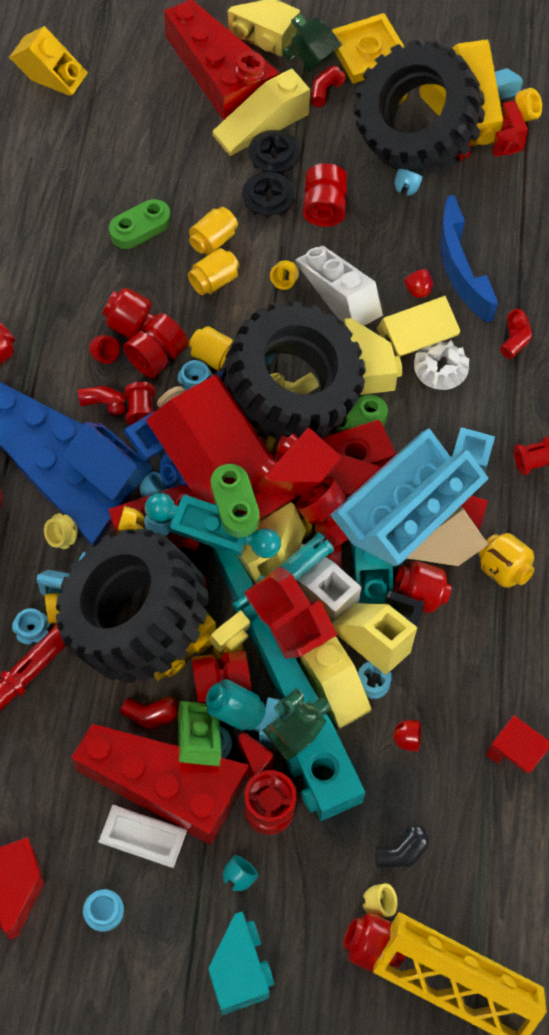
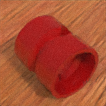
[303,163,348,227]
[123,313,189,379]
[296,476,348,547]
[191,650,251,704]
[244,770,296,835]

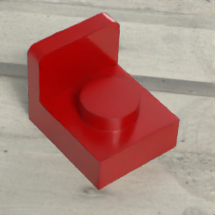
[492,101,528,157]

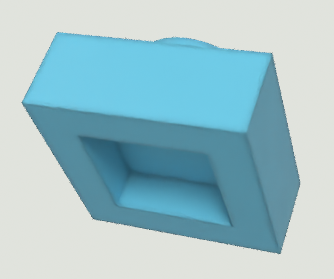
[453,427,495,472]
[253,698,283,749]

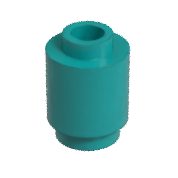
[206,679,265,730]

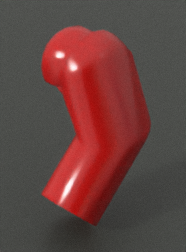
[120,696,179,730]

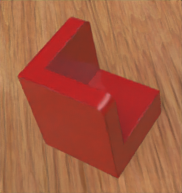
[245,566,311,631]
[270,601,338,659]
[486,715,549,774]

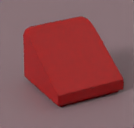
[238,733,273,778]

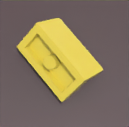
[377,296,460,357]

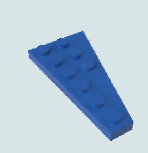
[0,382,150,546]

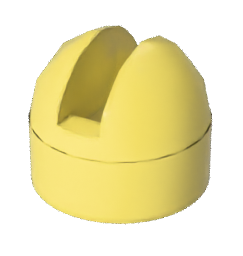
[363,883,397,918]

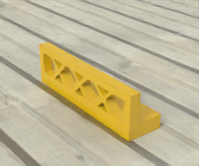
[373,912,547,1035]

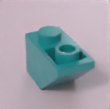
[350,542,393,604]
[208,911,274,1015]

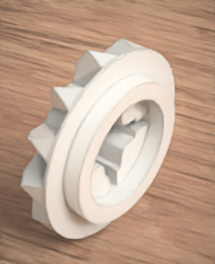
[414,340,469,390]

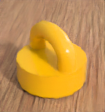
[515,88,542,122]

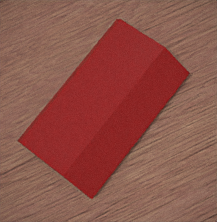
[146,374,298,520]

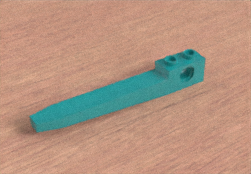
[211,546,366,822]

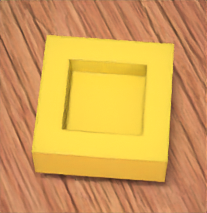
[210,610,250,653]

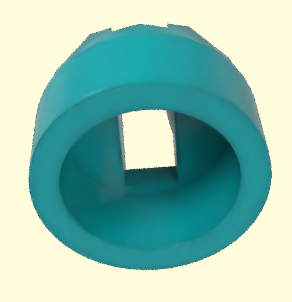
[223,855,258,891]

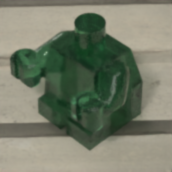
[282,13,342,72]
[262,688,331,761]

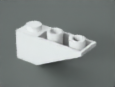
[295,245,383,326]
[297,543,361,623]

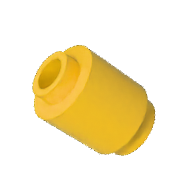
[189,207,238,255]
[188,248,239,295]
[189,326,233,371]

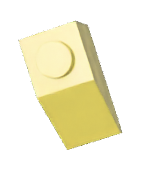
[344,318,402,395]
[300,636,372,729]

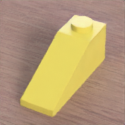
[213,68,310,156]

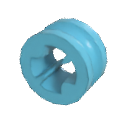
[358,662,391,699]

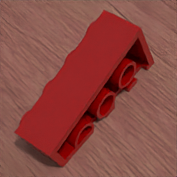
[164,0,280,121]
[71,724,250,846]

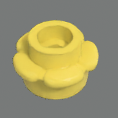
[44,513,78,549]

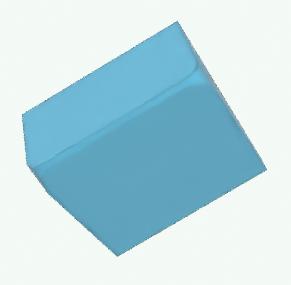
[495,68,523,100]
[36,570,70,596]

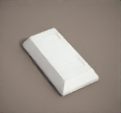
[98,805,187,868]

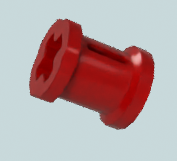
[125,382,155,426]
[513,436,549,475]

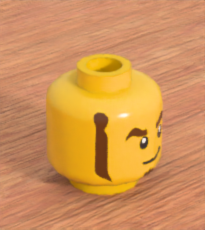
[479,533,534,588]

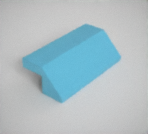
[330,428,489,566]

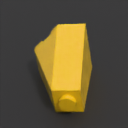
[419,39,503,146]

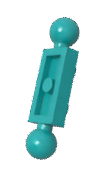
[145,493,281,558]

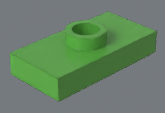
[178,701,221,766]

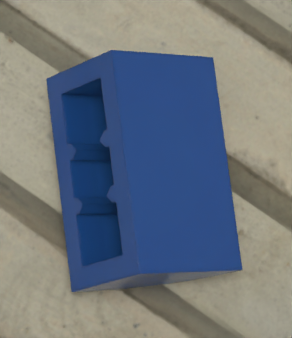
[62,422,153,501]

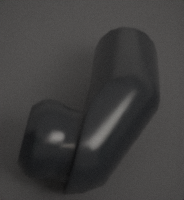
[375,825,429,868]

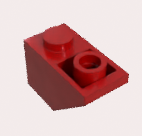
[252,427,342,495]
[0,837,44,939]

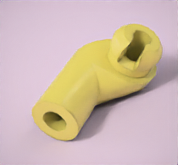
[271,373,319,395]

